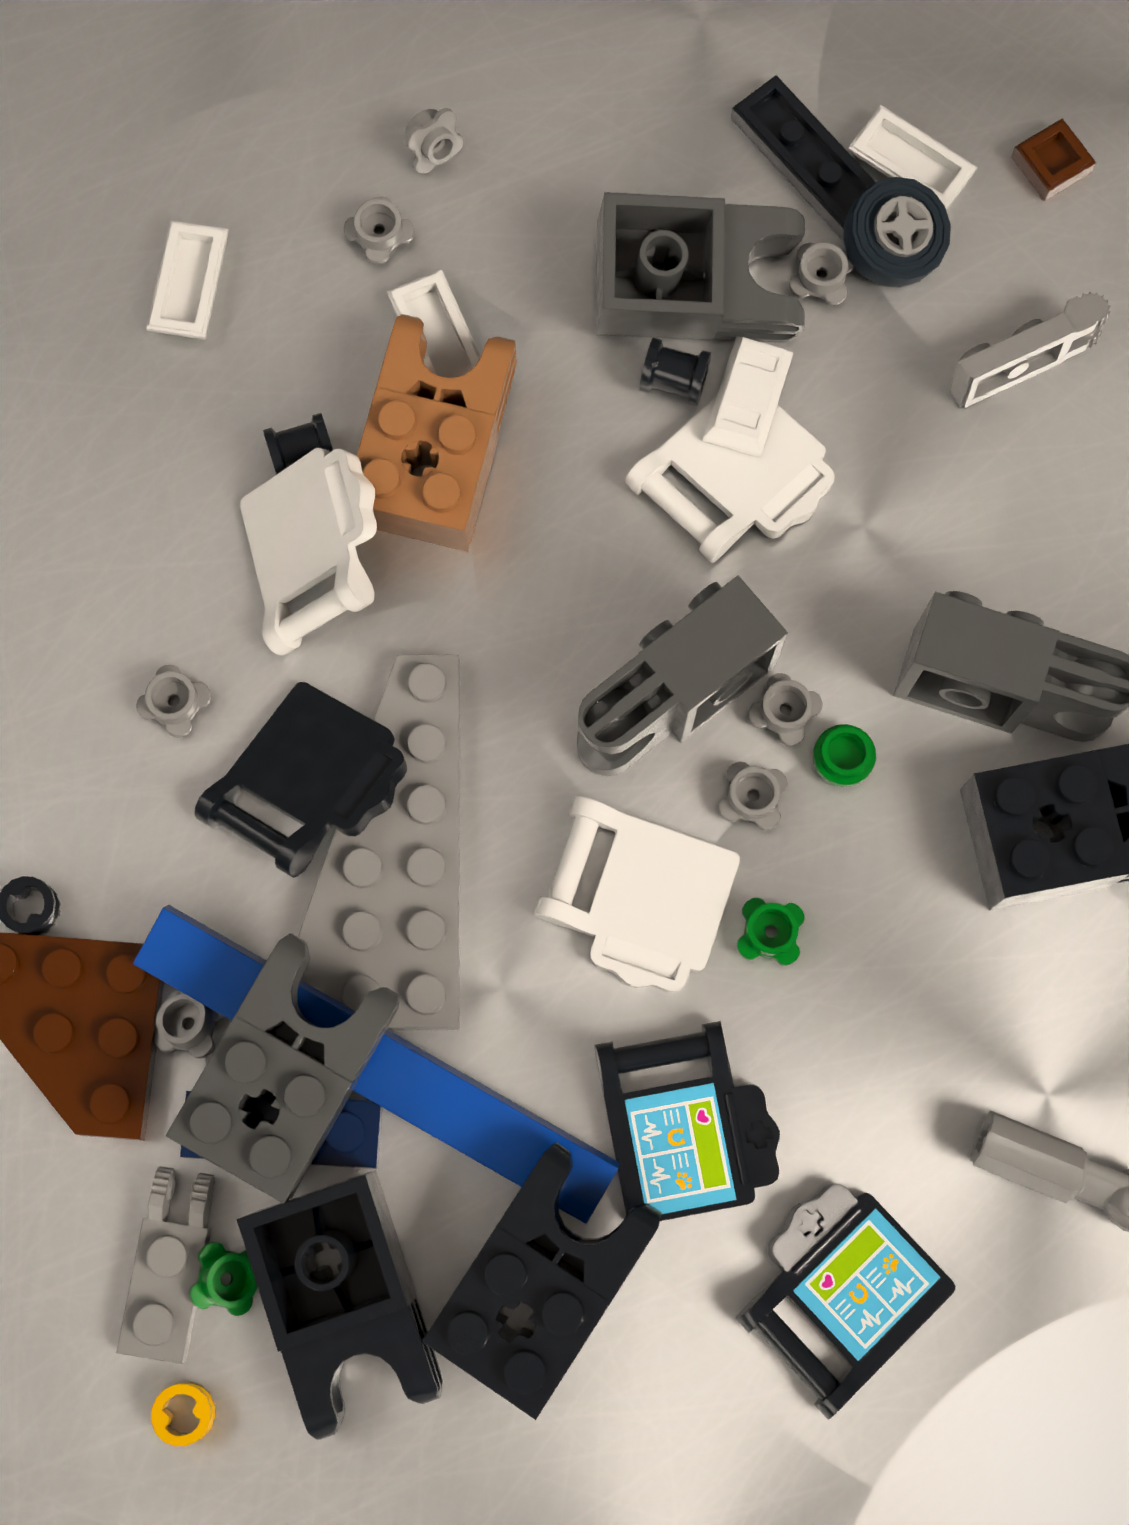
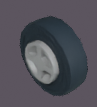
[843,177,951,288]

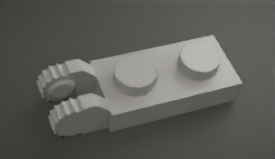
[950,292,1111,408]
[116,1166,215,1364]

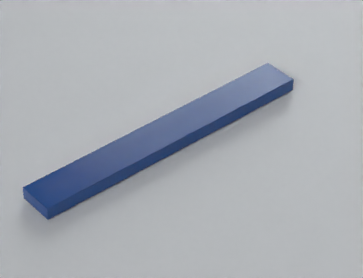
[133,905,620,1224]

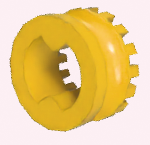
[151,1382,216,1446]

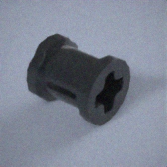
[639,338,711,406]
[263,413,333,475]

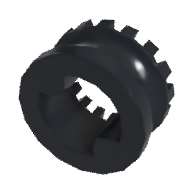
[0,876,61,936]

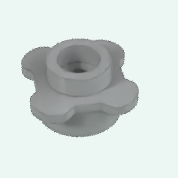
[404,108,464,173]
[344,197,415,264]
[789,243,854,305]
[136,665,211,737]
[749,673,823,746]
[719,761,788,830]
[154,990,223,1059]

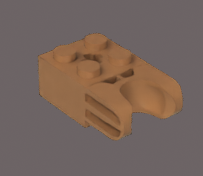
[357,314,517,552]

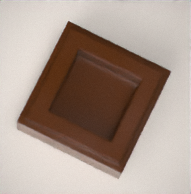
[1011,118,1096,201]

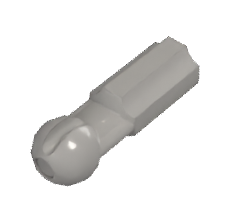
[970,1110,1129,1232]

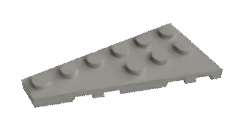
[298,654,460,1031]

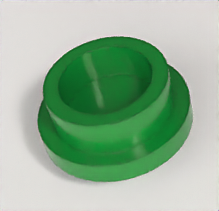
[813,724,876,787]

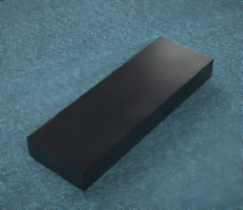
[731,75,875,240]

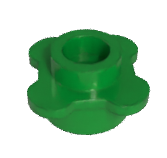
[737,898,805,966]
[189,1242,257,1316]

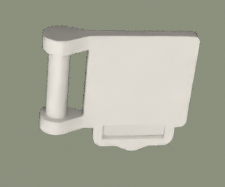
[624,396,835,563]
[240,448,377,656]
[534,796,740,992]

